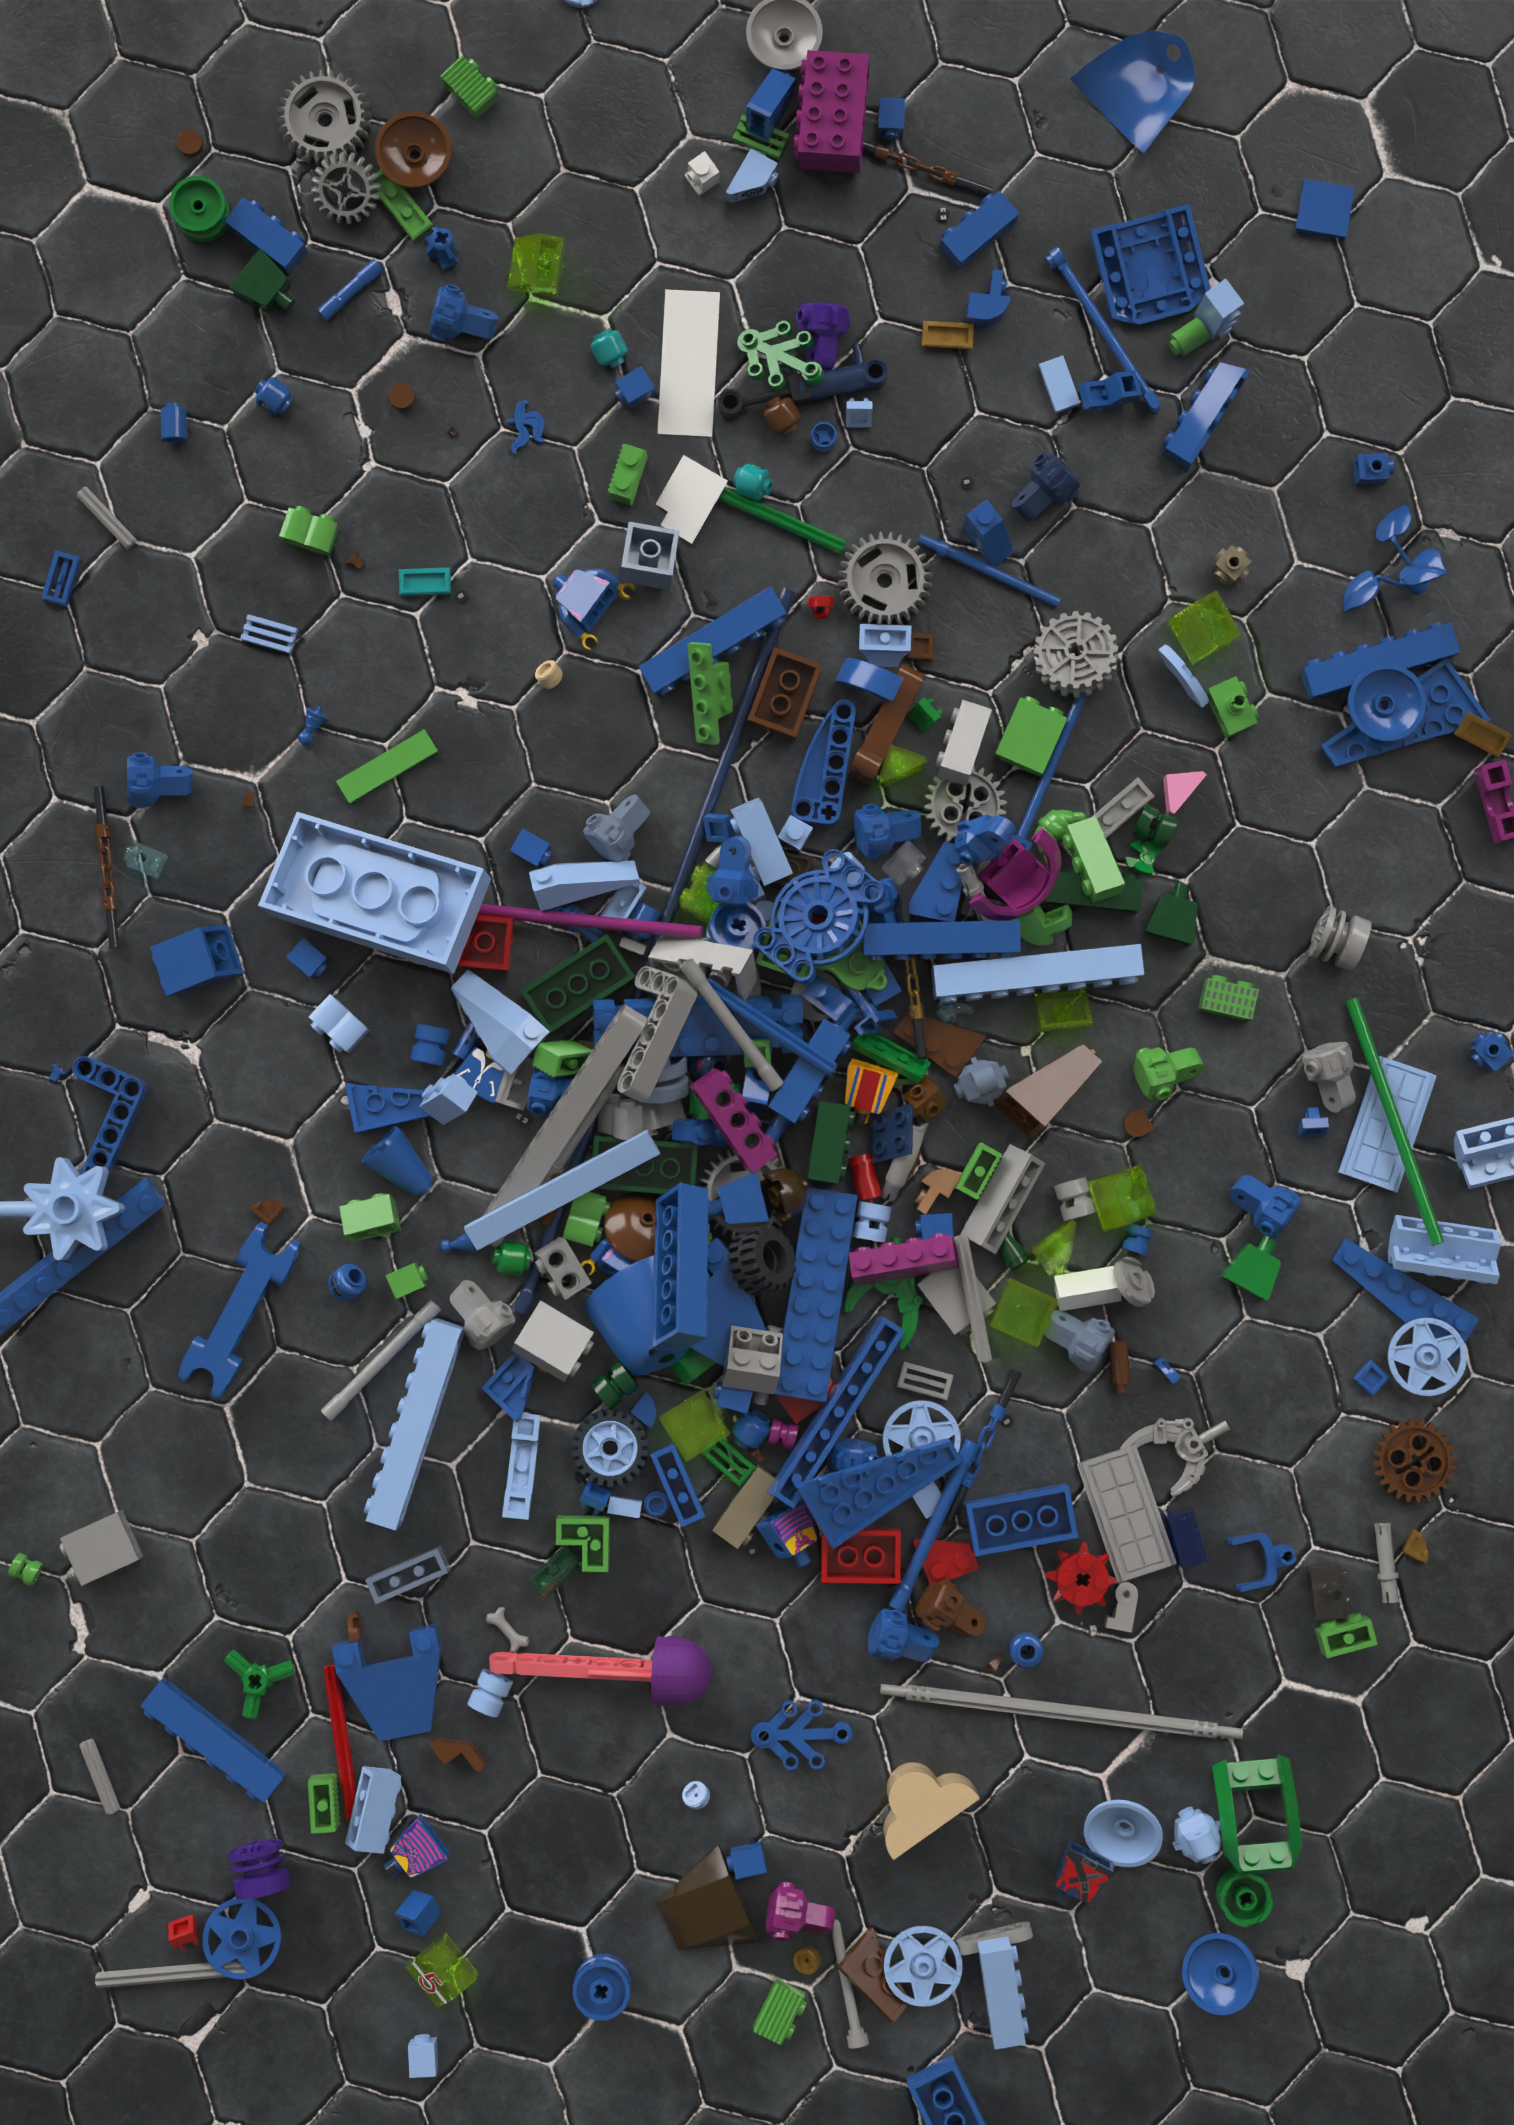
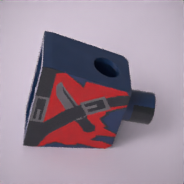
[1055,1839,1113,1908]

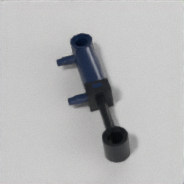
[718,343,888,420]

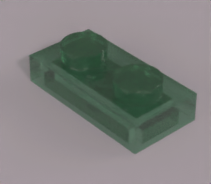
[528,1545,582,1600]

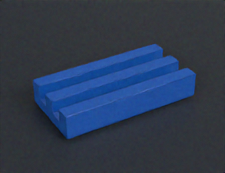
[41,550,82,607]

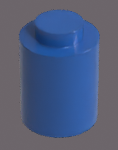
[161,403,187,443]
[627,902,661,943]

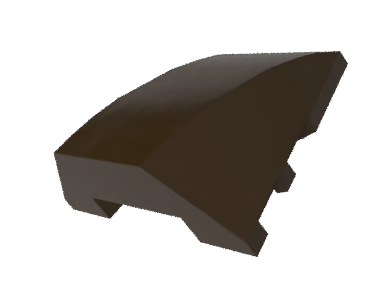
[657,1844,761,1950]

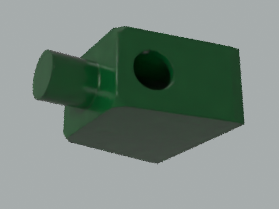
[230,249,296,313]
[1143,882,1198,946]

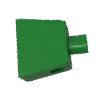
[1221,1235,1281,1301]

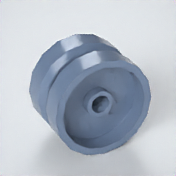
[644,1056,689,1104]

